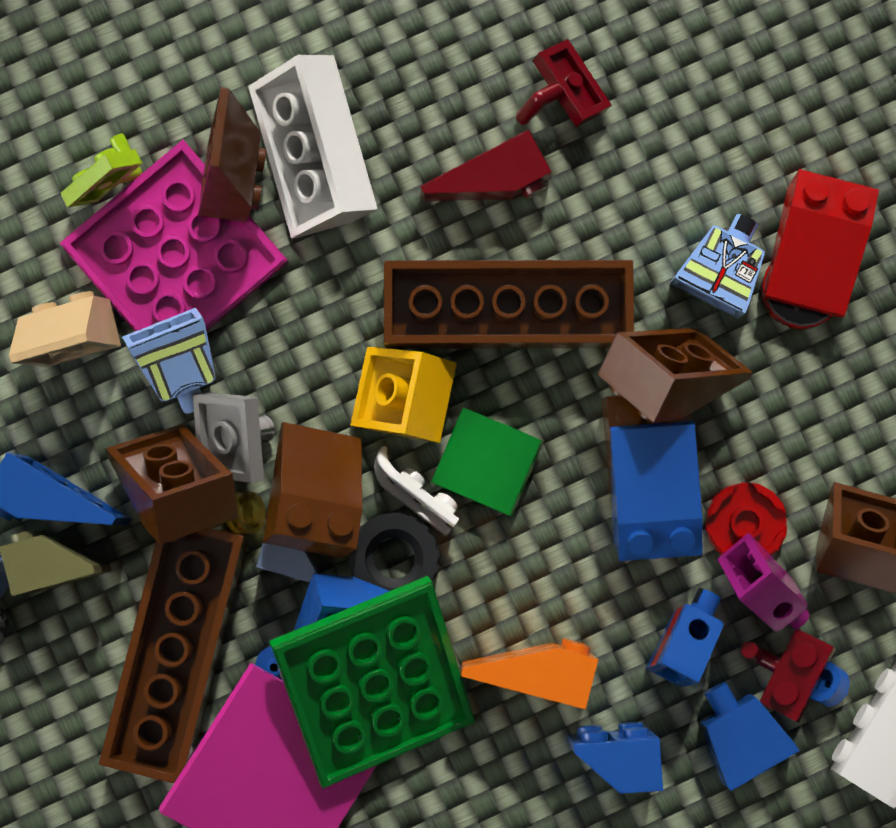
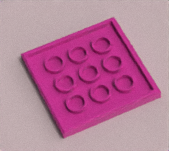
[59,140,289,332]
[159,663,377,828]

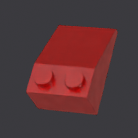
[763,169,879,318]

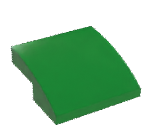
[431,408,544,517]

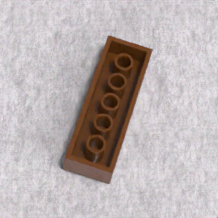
[384,260,634,349]
[99,528,249,783]

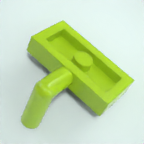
[60,133,143,208]

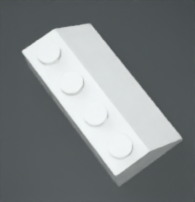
[248,55,378,238]
[831,662,896,809]

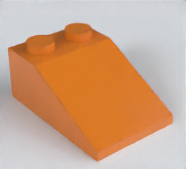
[460,638,599,710]

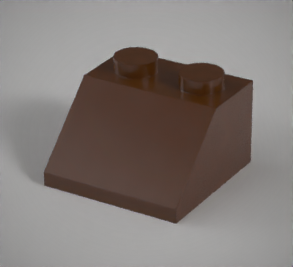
[816,482,896,593]

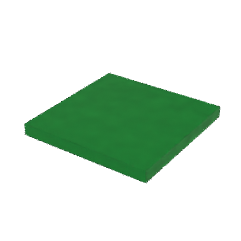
[269,576,475,789]

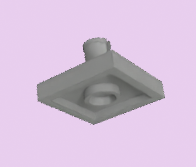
[192,392,275,483]

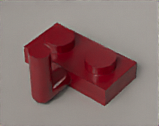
[516,39,612,127]
[741,629,836,723]

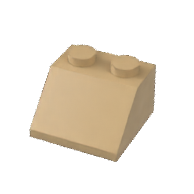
[9,291,121,367]

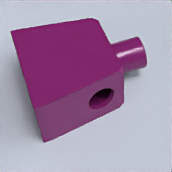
[718,533,809,631]

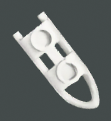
[374,446,459,536]

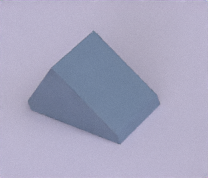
[256,543,320,582]

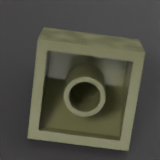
[0,529,112,596]

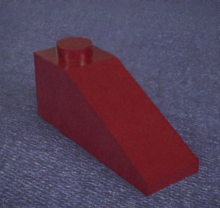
[420,129,552,201]

